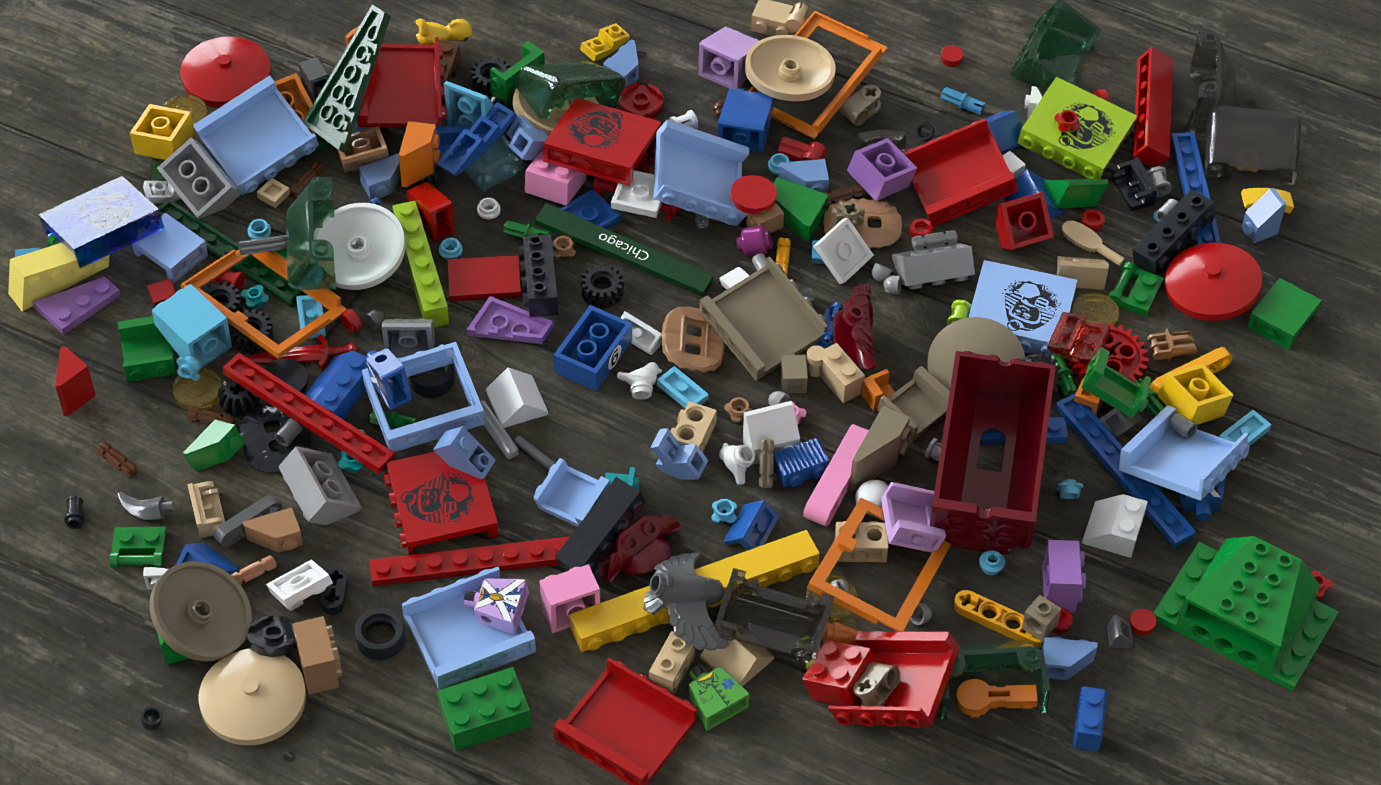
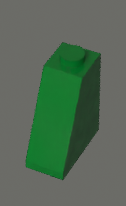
[773,177,828,242]

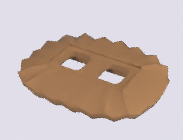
[823,198,902,249]
[661,307,725,373]

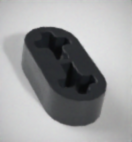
[320,567,348,615]

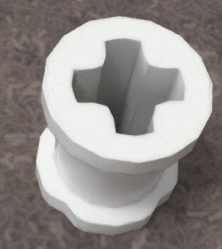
[669,110,698,129]

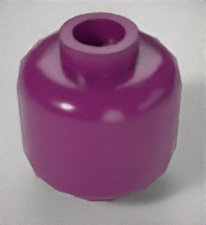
[737,226,772,258]

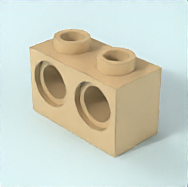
[670,401,717,453]
[835,521,888,562]
[649,631,695,695]

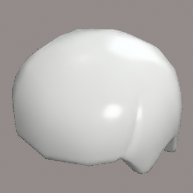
[855,480,888,517]

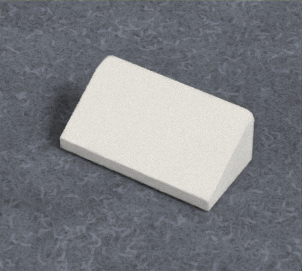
[621,311,662,355]

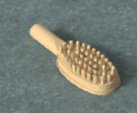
[1062,221,1125,266]

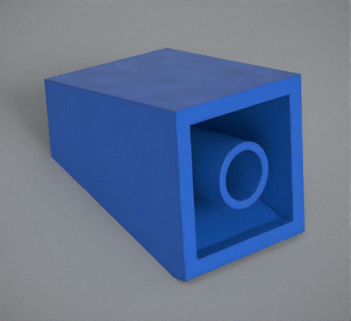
[718,88,774,154]

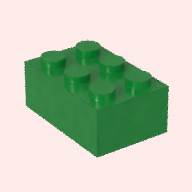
[437,667,531,751]

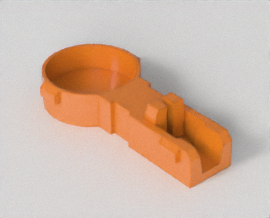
[957,679,1037,718]

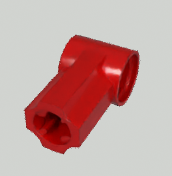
[778,137,827,161]

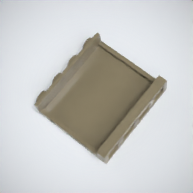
[699,256,828,381]

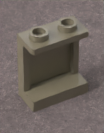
[877,366,950,442]

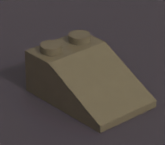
[849,406,912,491]

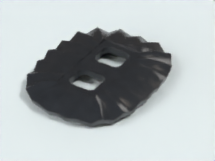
[240,405,311,473]

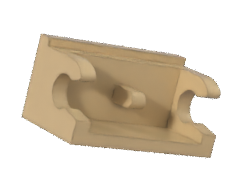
[187,481,225,539]

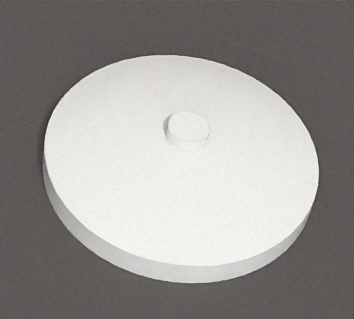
[310,203,406,290]

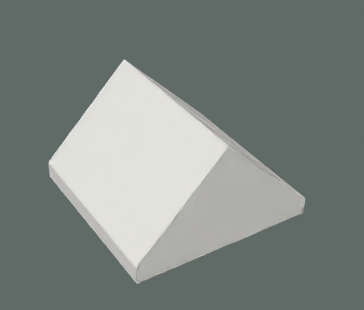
[486,367,548,428]

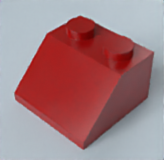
[996,192,1054,250]

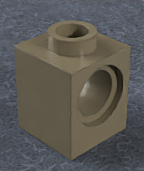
[780,354,808,393]
[1021,595,1061,642]

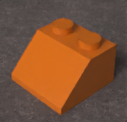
[399,121,442,187]

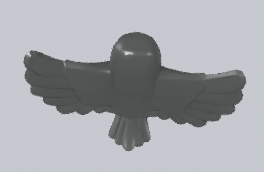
[643,552,729,651]

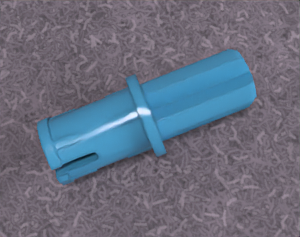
[941,87,986,116]

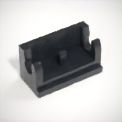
[1112,157,1158,211]

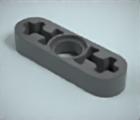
[214,495,282,547]

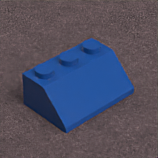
[305,351,368,420]

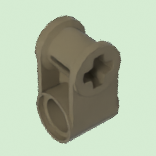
[839,84,881,126]
[853,662,900,707]

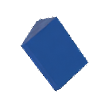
[986,110,1023,154]
[1005,169,1063,218]

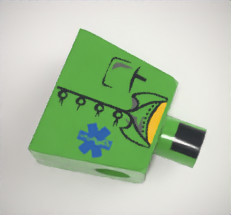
[689,665,749,731]

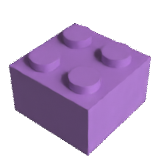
[847,138,917,201]
[1042,540,1086,612]

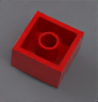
[802,640,877,706]

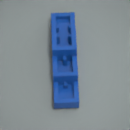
[437,102,517,176]

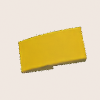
[580,23,630,62]
[1241,188,1294,214]

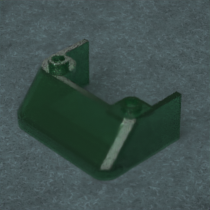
[939,641,1051,720]

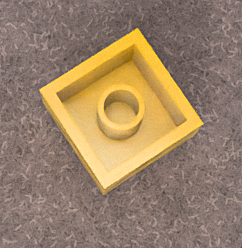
[130,104,196,160]
[1157,363,1233,425]

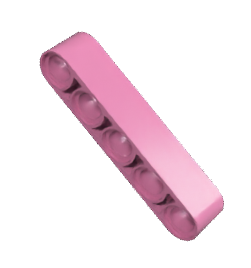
[803,424,869,527]

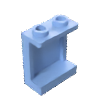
[131,213,208,283]
[534,458,611,527]

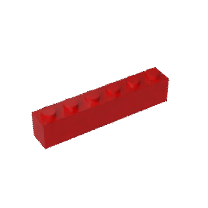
[1133,47,1173,168]

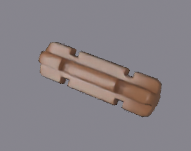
[231,555,277,585]

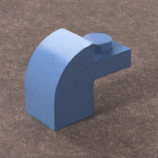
[507,115,548,160]
[650,428,708,480]

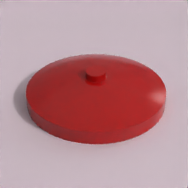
[180,37,271,108]
[1165,243,1262,321]

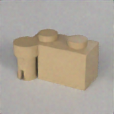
[751,0,809,36]
[807,343,865,403]

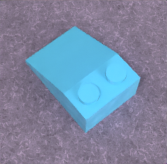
[444,81,494,128]

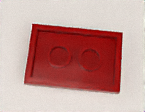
[448,255,521,301]

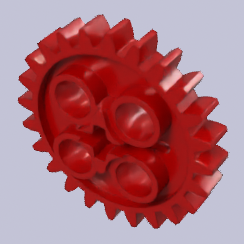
[1069,322,1149,382]

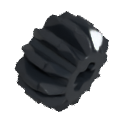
[218,379,260,418]

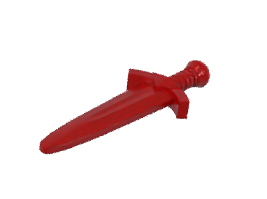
[246,334,358,371]

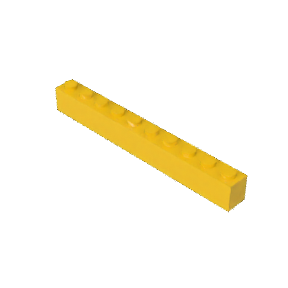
[569,530,820,652]

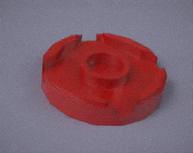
[619,83,664,119]
[730,175,777,214]

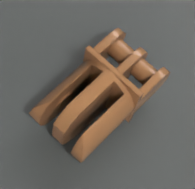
[1147,329,1197,362]

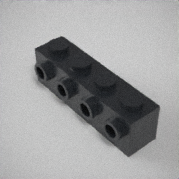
[1132,189,1215,275]
[519,235,558,317]
[555,477,645,574]

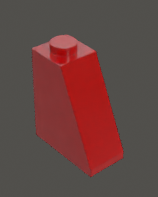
[407,182,455,242]

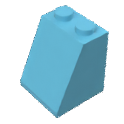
[152,284,232,368]

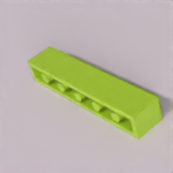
[392,201,449,327]

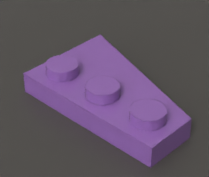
[33,277,121,335]
[467,296,553,344]

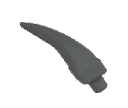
[118,492,176,520]

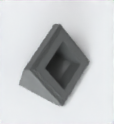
[1107,614,1133,648]

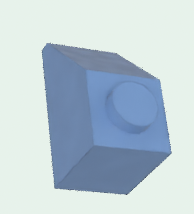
[359,154,401,200]
[779,159,829,193]
[1242,188,1286,243]

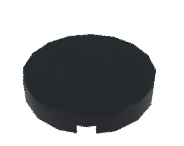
[263,359,309,394]
[247,615,297,657]

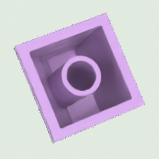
[699,26,759,89]

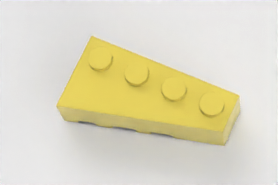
[8,232,110,312]

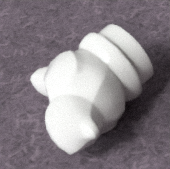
[617,362,662,400]
[719,443,755,485]

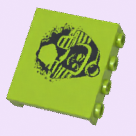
[1017,77,1137,179]

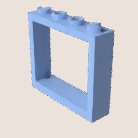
[362,342,485,452]

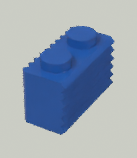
[773,438,830,488]
[1072,686,1107,752]

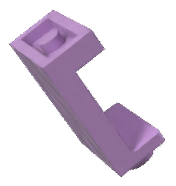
[881,482,946,553]

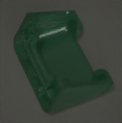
[1009,0,1101,90]
[514,61,626,119]
[286,177,336,290]

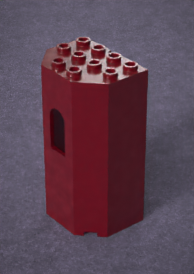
[930,351,1056,555]

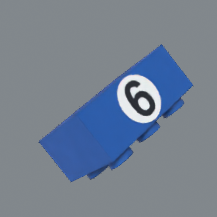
[554,305,632,391]

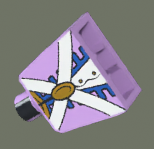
[464,578,529,635]

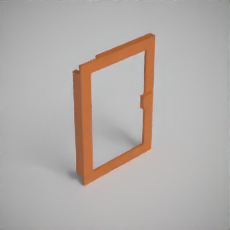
[749,11,888,139]
[181,250,347,359]
[807,497,951,632]

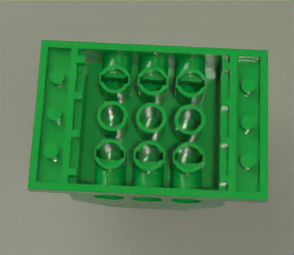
[1153,536,1339,692]

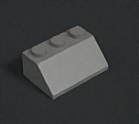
[157,137,242,219]
[891,243,975,289]
[279,446,362,525]

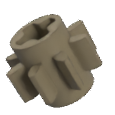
[836,202,865,229]

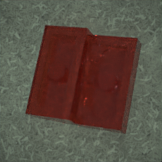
[1047,312,1111,365]

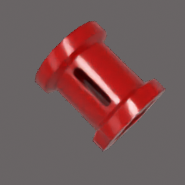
[213,270,245,291]

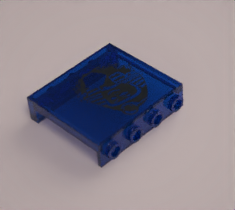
[38,176,165,268]

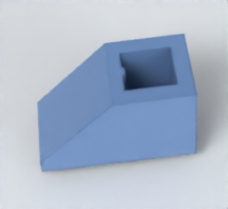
[603,39,639,90]
[433,426,496,479]
[1041,637,1097,680]

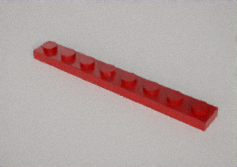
[223,353,395,474]
[369,536,570,587]

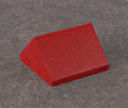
[55,347,96,416]

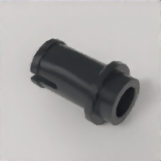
[64,496,85,529]

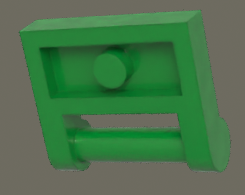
[1107,262,1164,317]
[109,527,167,568]

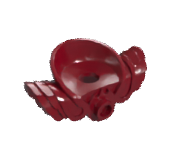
[832,284,877,370]
[598,515,682,585]

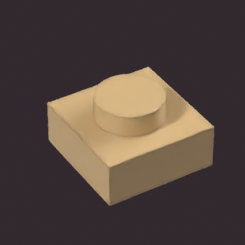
[257,178,290,208]

